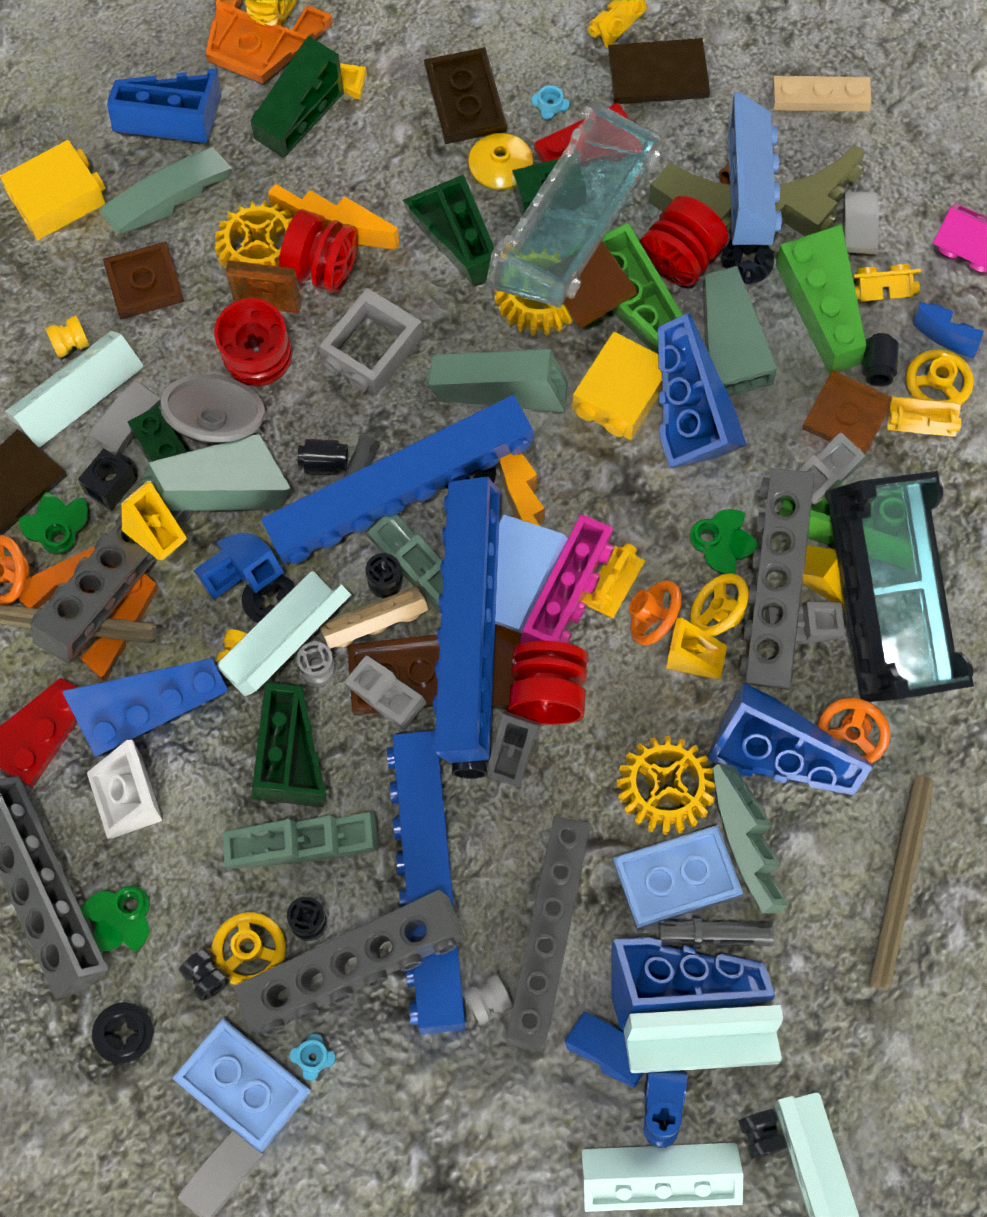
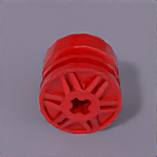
[639,196,729,286]
[279,209,359,294]
[214,298,293,387]
[508,641,588,725]

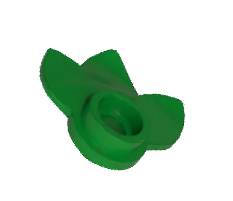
[19,492,88,555]
[690,509,759,574]
[80,886,150,952]

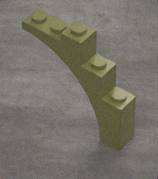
[649,145,865,237]

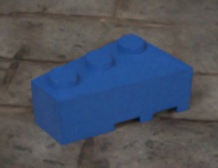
[107,69,221,143]

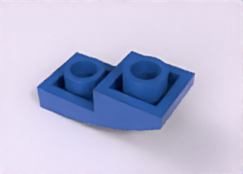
[913,302,984,358]
[564,1012,644,1088]

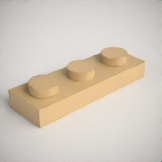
[773,76,871,111]
[319,586,429,649]

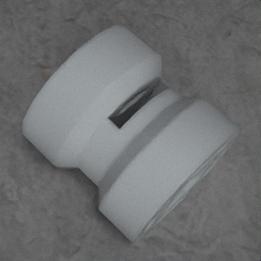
[297,641,335,687]
[462,974,513,1025]

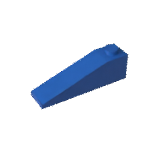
[658,313,747,468]
[611,938,775,1030]

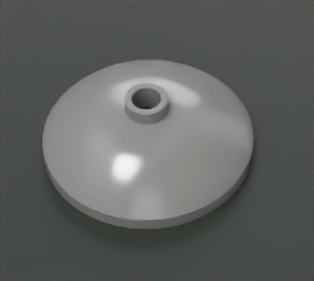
[160,375,264,444]

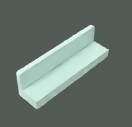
[5,331,143,447]
[217,571,351,697]
[623,1005,783,1073]
[774,1093,859,1217]
[582,1143,743,1212]

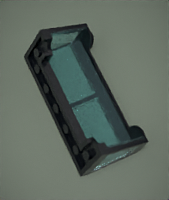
[826,470,974,702]

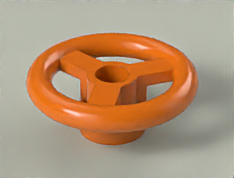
[0,535,29,605]
[629,580,682,646]
[818,698,891,763]

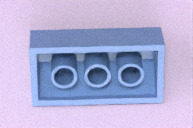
[728,92,782,245]

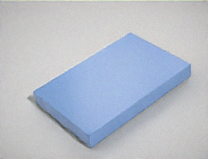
[495,514,568,633]
[612,825,743,930]
[172,1018,311,1153]

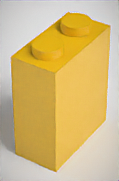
[0,140,106,241]
[572,331,662,440]

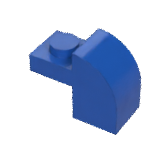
[194,533,284,600]

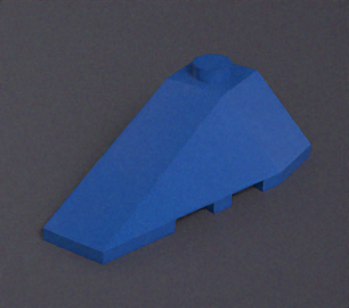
[707,682,873,795]

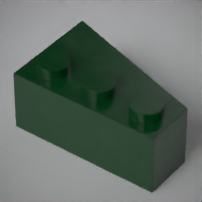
[250,35,344,158]
[403,174,503,286]
[250,682,326,808]

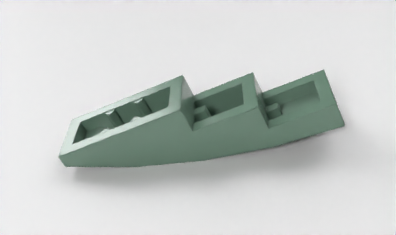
[100,147,231,235]
[365,514,444,614]
[713,764,789,913]
[223,812,379,869]

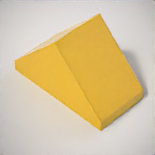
[121,481,187,561]
[803,545,846,611]
[666,618,727,679]

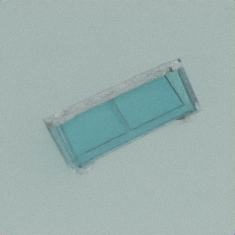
[486,99,662,308]

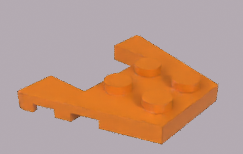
[205,0,333,84]
[8,546,158,682]

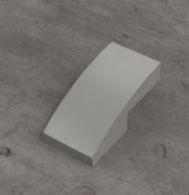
[843,191,879,254]
[90,381,161,454]
[798,432,868,505]
[765,602,845,645]
[344,655,427,730]
[178,1130,263,1217]

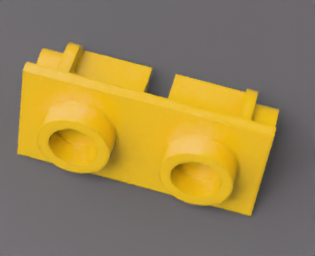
[587,0,648,49]
[852,264,921,303]
[887,396,961,437]
[582,543,646,619]

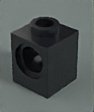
[78,448,137,511]

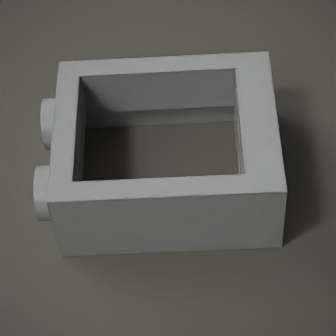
[319,288,423,396]

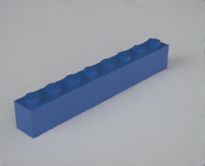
[261,395,534,565]
[431,477,501,763]
[387,731,466,1035]

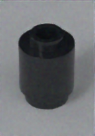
[863,333,899,386]
[297,439,348,475]

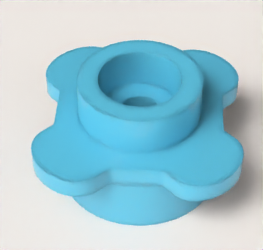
[532,85,569,120]
[290,1034,336,1081]

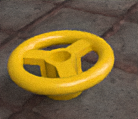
[906,349,974,405]
[690,573,749,636]
[211,912,286,985]

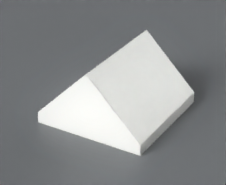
[87,740,163,839]

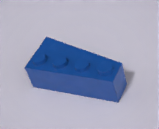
[62,658,228,757]

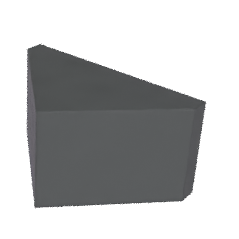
[488,711,539,788]

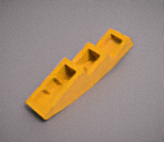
[268,183,400,250]
[498,453,545,526]

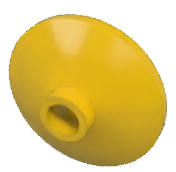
[468,133,533,190]

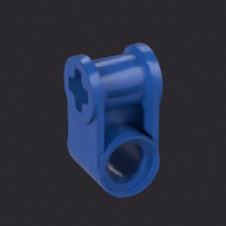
[643,1071,687,1148]

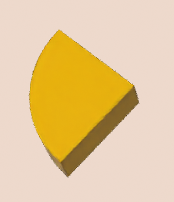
[340,63,367,100]

